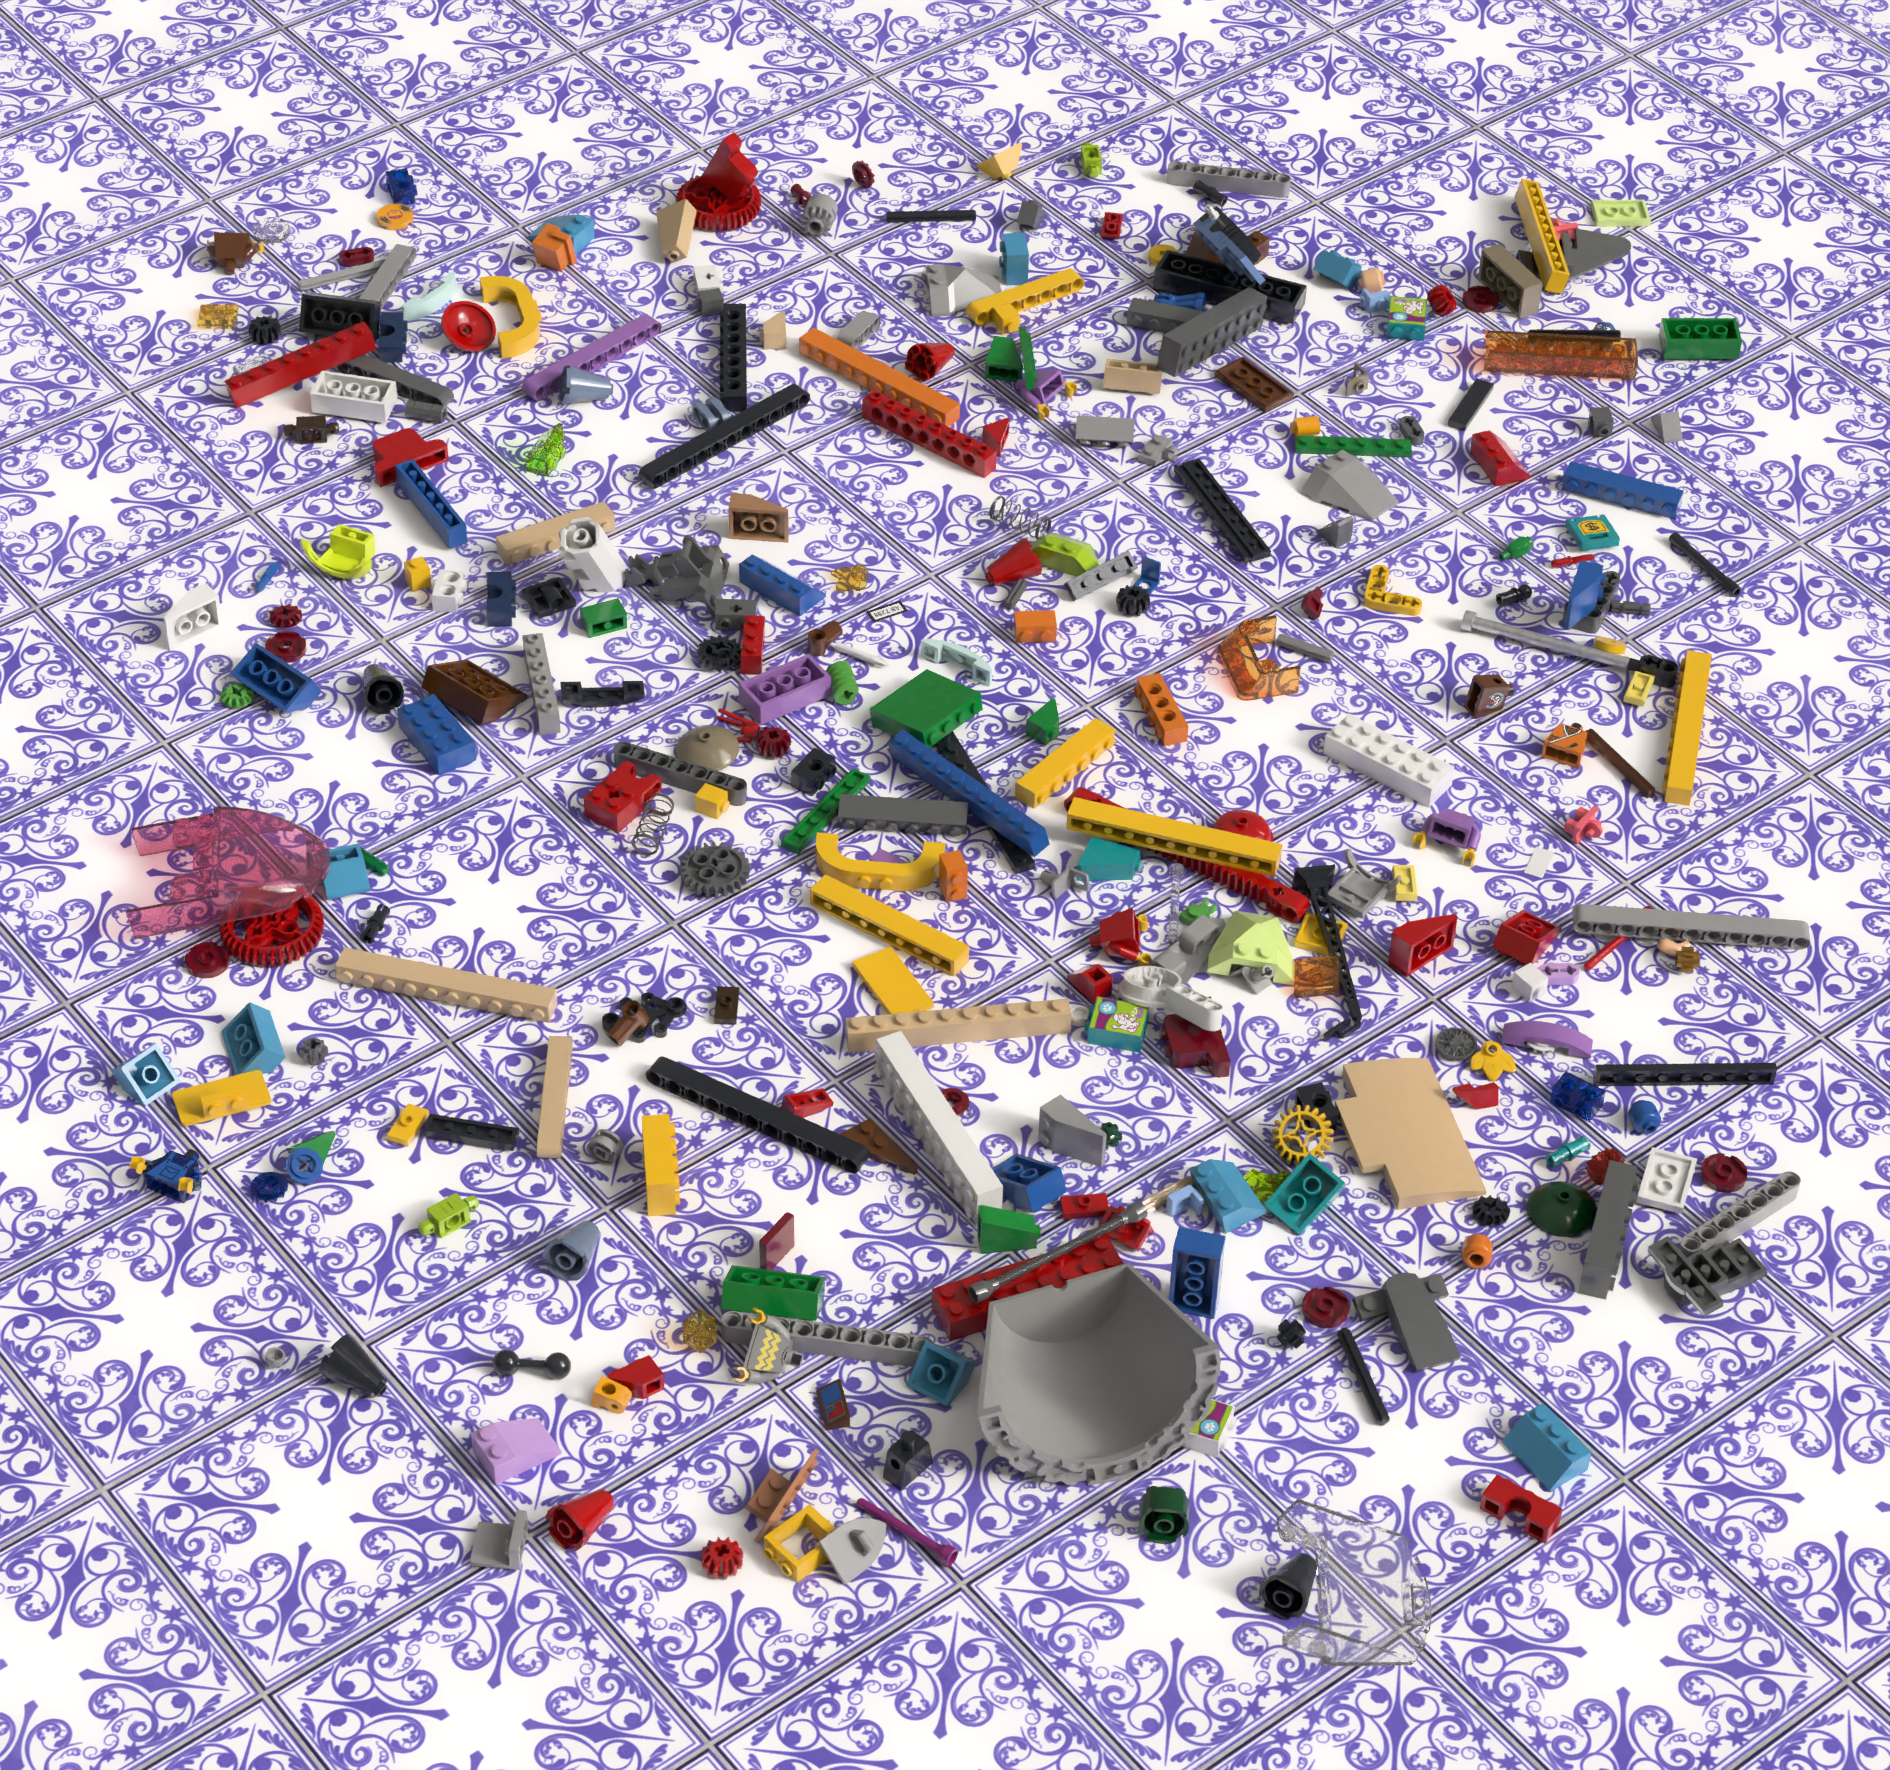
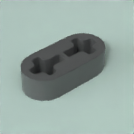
[1399,416,1425,446]

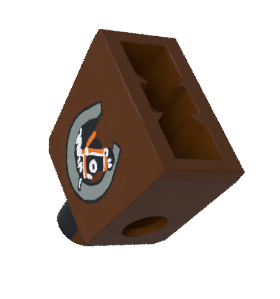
[1463,674,1514,719]

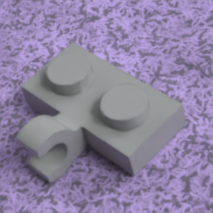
[1138,434,1178,466]

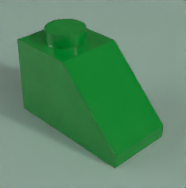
[1026,698,1059,746]

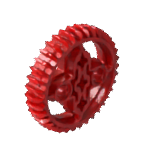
[676,173,761,232]
[219,884,324,968]

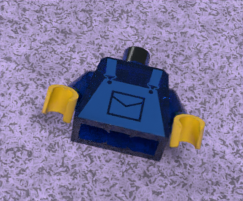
[129,1149,202,1204]

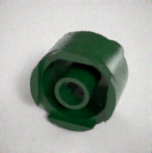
[1139,1486,1190,1544]

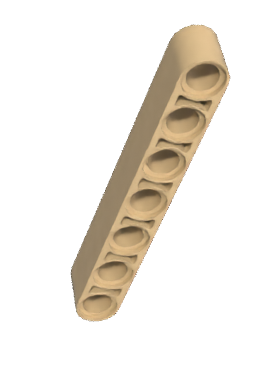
[537,1036,573,1158]

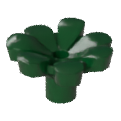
[1099,1122,1123,1149]

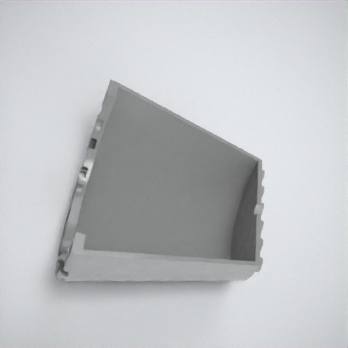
[977,1263,1221,1485]

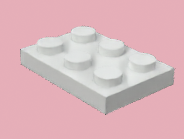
[1636,1147,1697,1214]

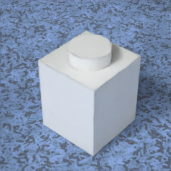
[1512,963,1548,1003]

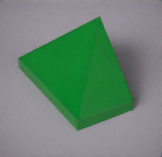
[286,1131,336,1165]

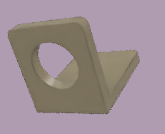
[1345,363,1369,396]

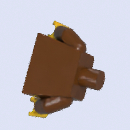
[207,232,264,275]

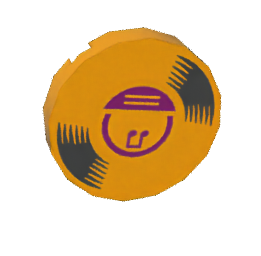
[377,204,413,230]

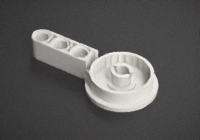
[1118,966,1223,1031]

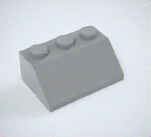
[1075,416,1135,447]

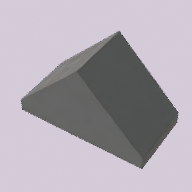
[1316,516,1353,548]

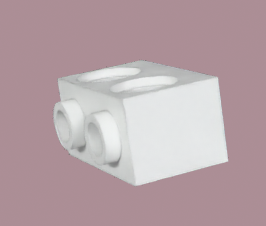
[432,569,467,613]

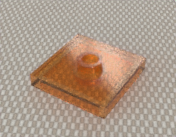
[1294,955,1340,998]

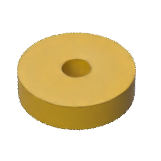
[1148,244,1178,267]
[1593,637,1627,654]

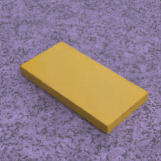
[852,946,934,1014]

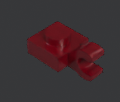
[1301,586,1324,620]

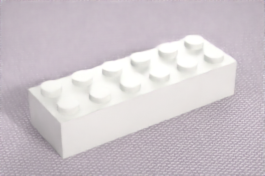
[1323,713,1454,807]

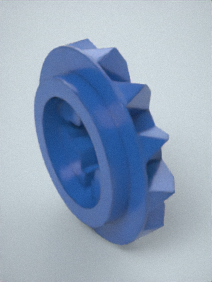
[286,1148,323,1184]

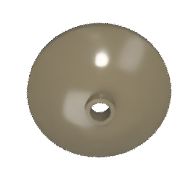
[676,725,739,771]

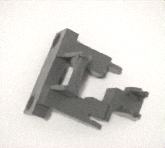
[624,535,730,617]

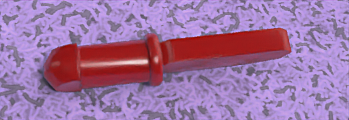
[1551,554,1594,568]

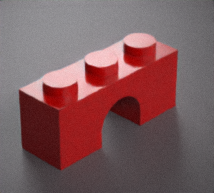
[741,615,765,675]
[1480,1474,1563,1544]

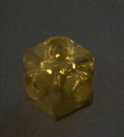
[683,1309,717,1353]

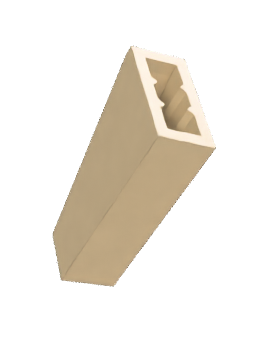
[656,199,697,263]

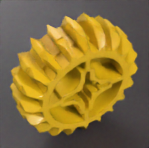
[1271,1105,1334,1167]

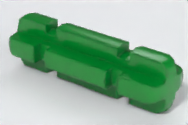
[360,847,390,876]

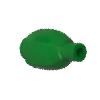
[1499,536,1533,561]

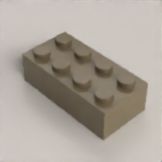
[1478,244,1542,319]

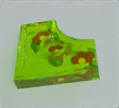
[1243,1169,1291,1207]

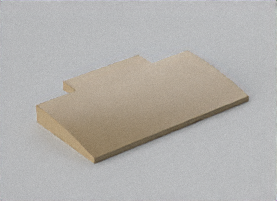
[1334,1058,1487,1210]

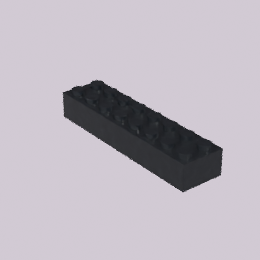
[1153,250,1307,324]

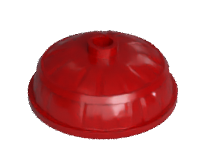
[1211,809,1273,842]

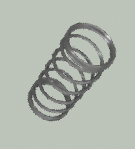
[989,495,1052,540]
[632,793,674,855]

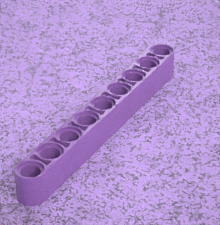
[522,314,662,401]

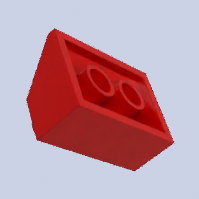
[1470,430,1531,487]

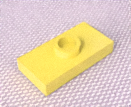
[1623,671,1655,707]
[1392,865,1418,901]

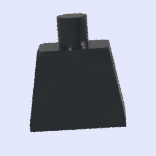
[883,1430,933,1491]

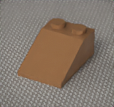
[728,493,789,543]

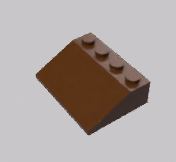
[421,659,528,725]

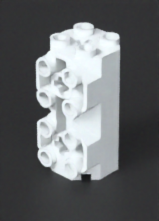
[559,517,626,592]

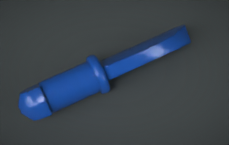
[255,562,281,592]

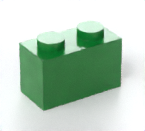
[580,598,627,638]

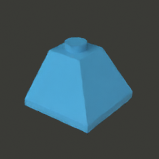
[111,1043,181,1106]
[906,1341,977,1407]

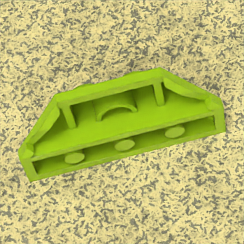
[1029,533,1100,577]

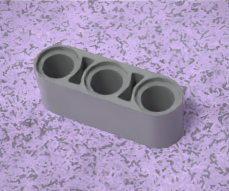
[837,310,881,350]

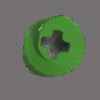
[826,661,859,705]

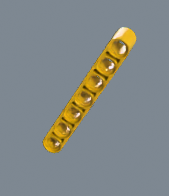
[966,268,1085,325]

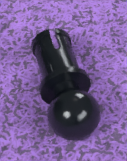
[1496,584,1532,606]

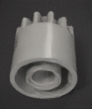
[801,194,838,238]

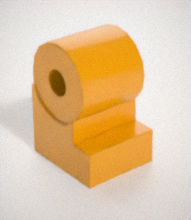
[590,1376,632,1414]

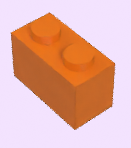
[1014,610,1057,643]
[939,850,968,903]

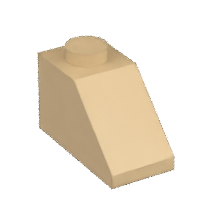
[759,311,786,350]

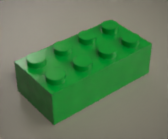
[1658,318,1742,360]
[721,1265,826,1321]

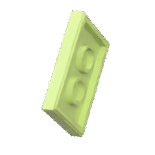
[1591,199,1651,227]

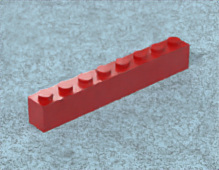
[224,322,376,408]

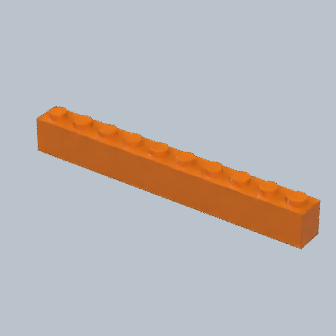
[799,327,960,427]

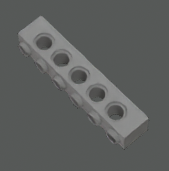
[522,633,561,735]

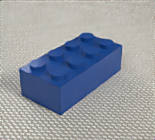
[397,694,476,775]
[1169,1227,1226,1319]

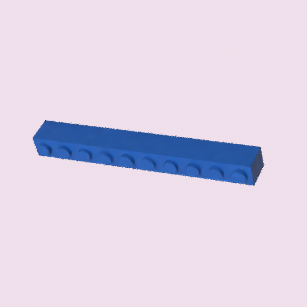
[888,729,1050,858]

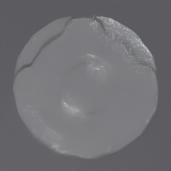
[253,217,290,244]

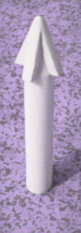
[835,642,890,667]

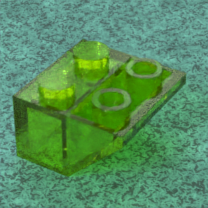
[526,423,566,477]

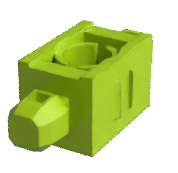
[1080,143,1102,178]
[418,1193,479,1238]

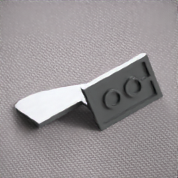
[1553,228,1631,295]

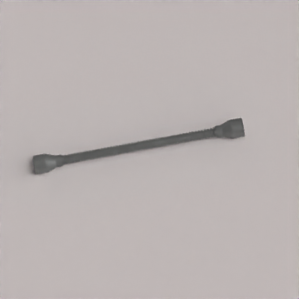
[968,1201,1148,1304]

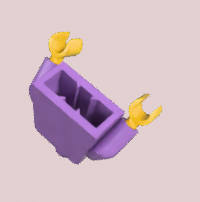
[1016,369,1077,421]
[1413,809,1481,867]

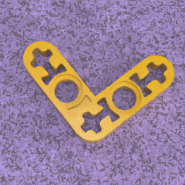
[1364,565,1422,616]

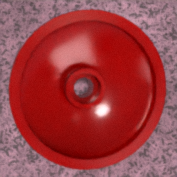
[441,301,496,352]

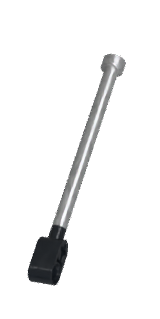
[1461,610,1678,688]

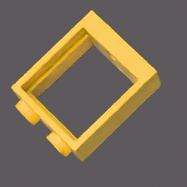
[764,1504,836,1583]

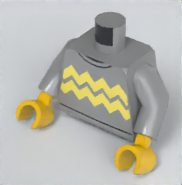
[731,1307,804,1383]

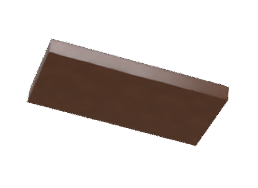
[1214,357,1294,413]

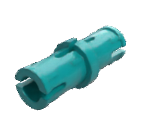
[1546,1136,1591,1168]

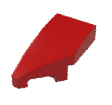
[1452,1082,1499,1109]

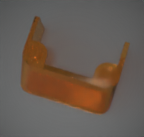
[1218,615,1301,701]

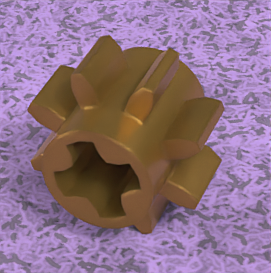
[1675,946,1700,973]

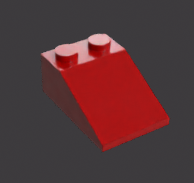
[1492,910,1562,965]
[1388,914,1458,977]

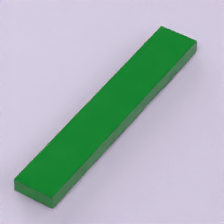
[781,768,871,855]

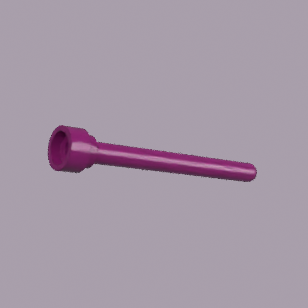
[856,1498,959,1567]

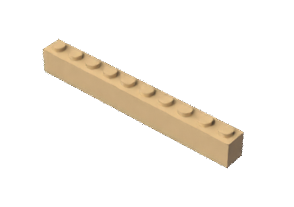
[335,947,558,1023]
[845,998,1072,1053]

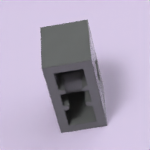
[715,598,757,631]

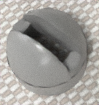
[265,1347,285,1369]

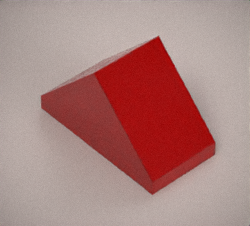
[982,418,1010,457]

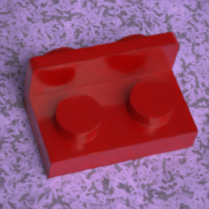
[1099,1205,1154,1252]

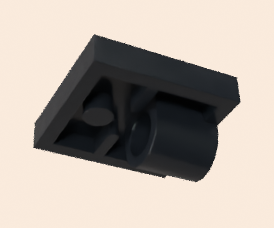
[522,577,576,618]

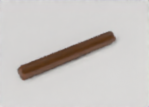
[1586,728,1655,797]

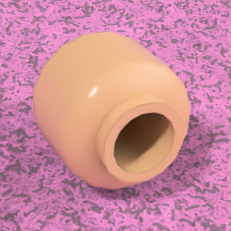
[1358,268,1386,294]

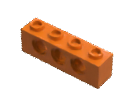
[1134,673,1189,746]

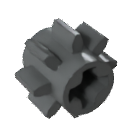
[299,1038,329,1066]

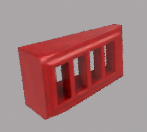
[781,1088,834,1118]

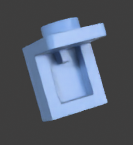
[1360,288,1390,313]
[1166,1185,1204,1217]

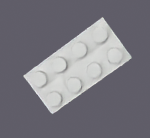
[310,371,397,423]

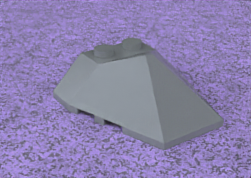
[923,264,1002,317]

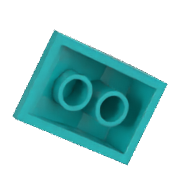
[1264,1153,1345,1236]

